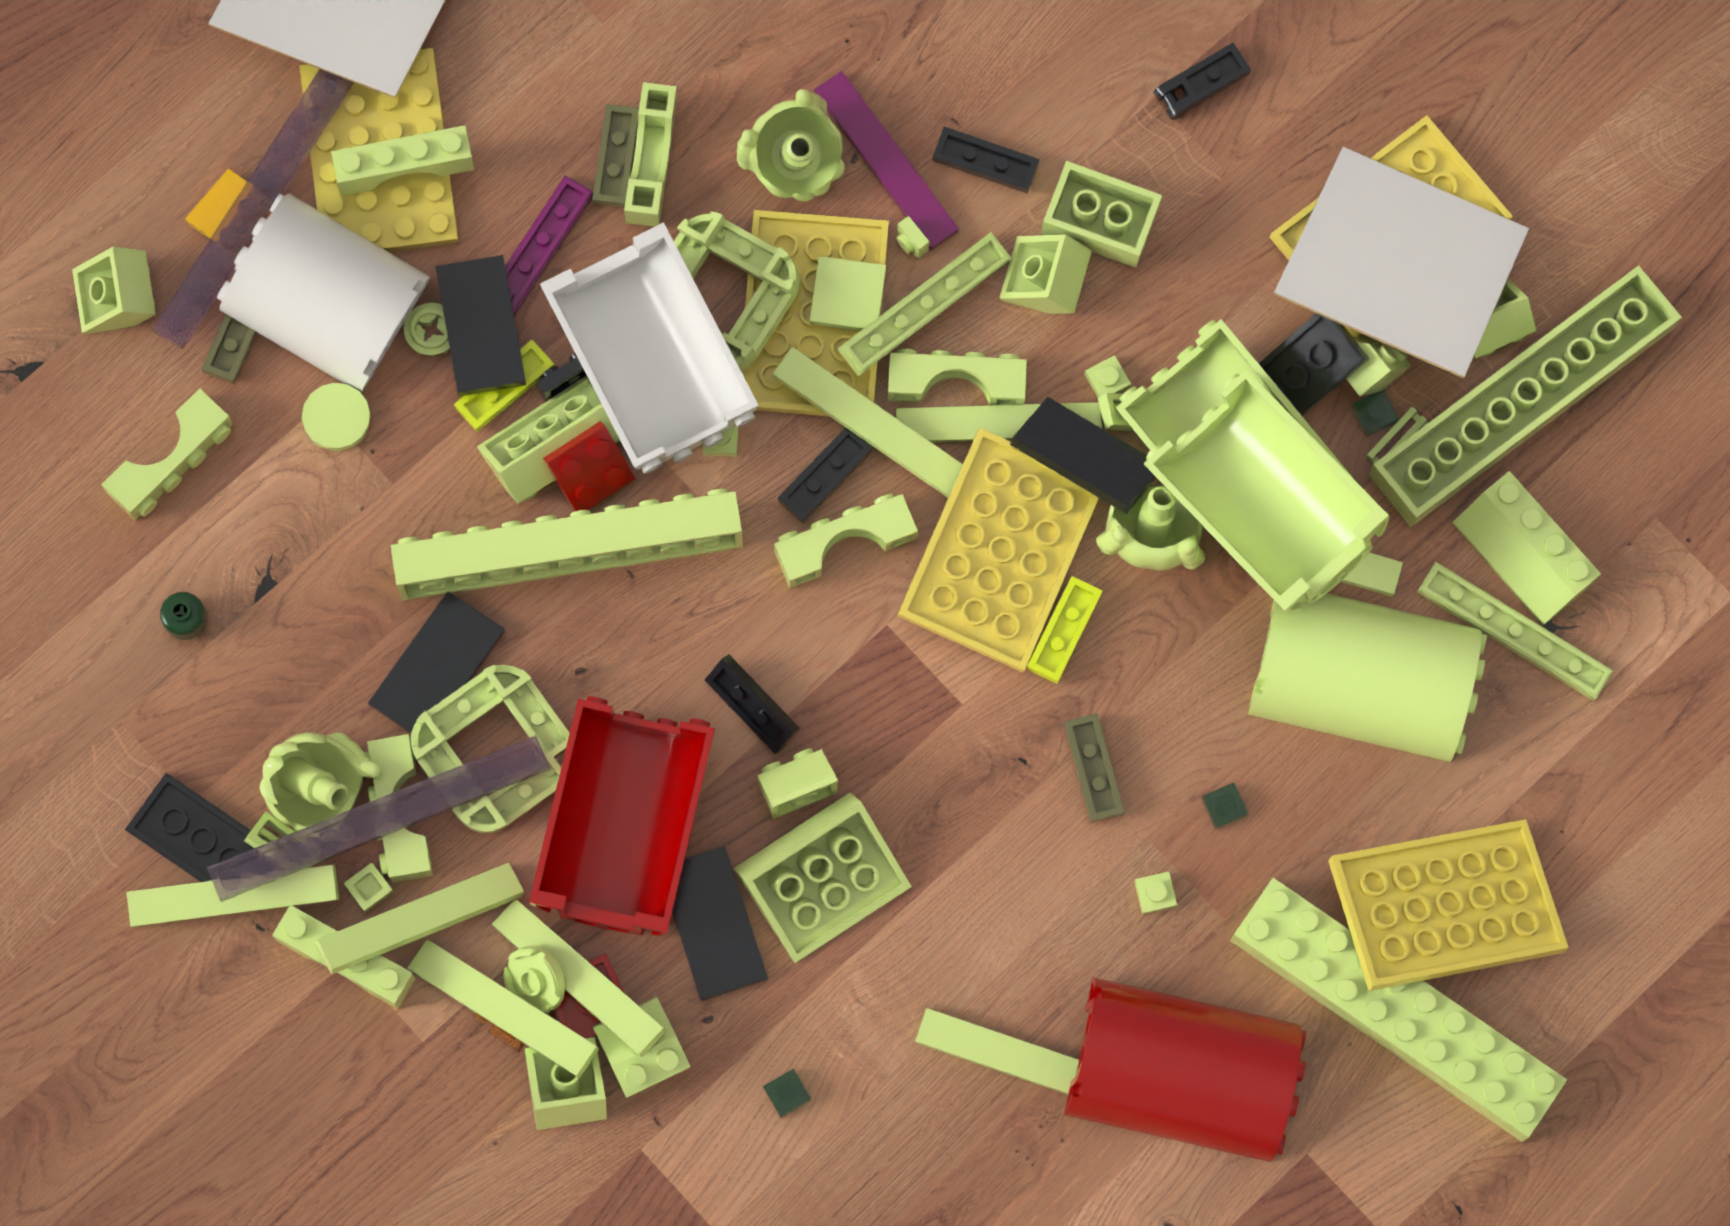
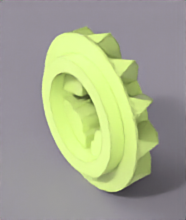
[404,303,450,357]

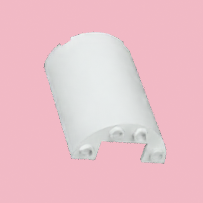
[540,222,759,474]

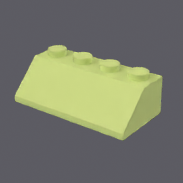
[477,376,620,504]
[1452,471,1601,626]

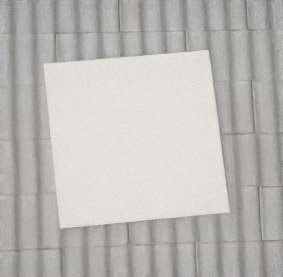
[208,0,446,98]
[1274,147,1529,378]

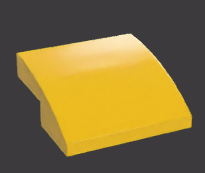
[185,169,274,259]

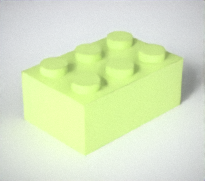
[1041,161,1162,268]

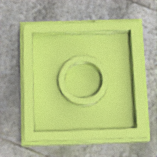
[809,256,886,331]

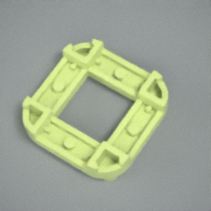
[674,211,801,372]
[411,665,570,834]

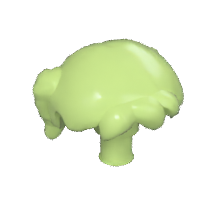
[736,89,845,202]
[1096,483,1205,571]
[259,732,382,843]

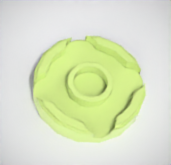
[302,383,371,452]
[503,946,566,1014]

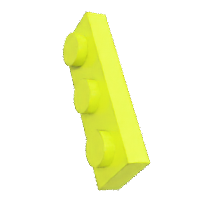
[454,340,555,432]
[1026,576,1103,684]

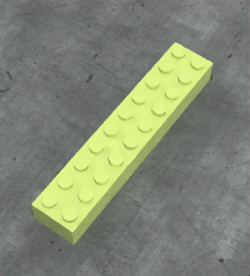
[1368,265,1682,527]
[390,489,743,601]
[1230,878,1567,1142]

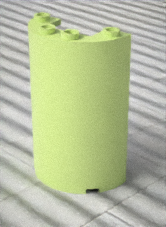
[1116,319,1353,478]
[1143,370,1389,613]
[1248,593,1487,762]

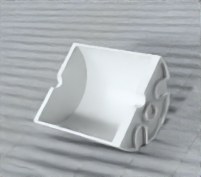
[217,193,431,394]

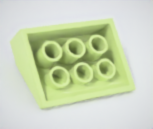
[733,793,912,963]

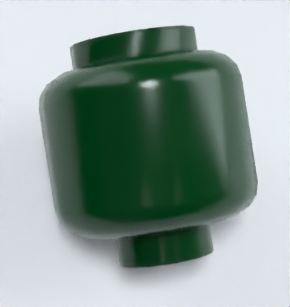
[160,592,207,640]

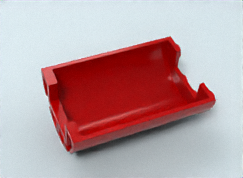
[529,696,715,936]
[1064,977,1306,1162]

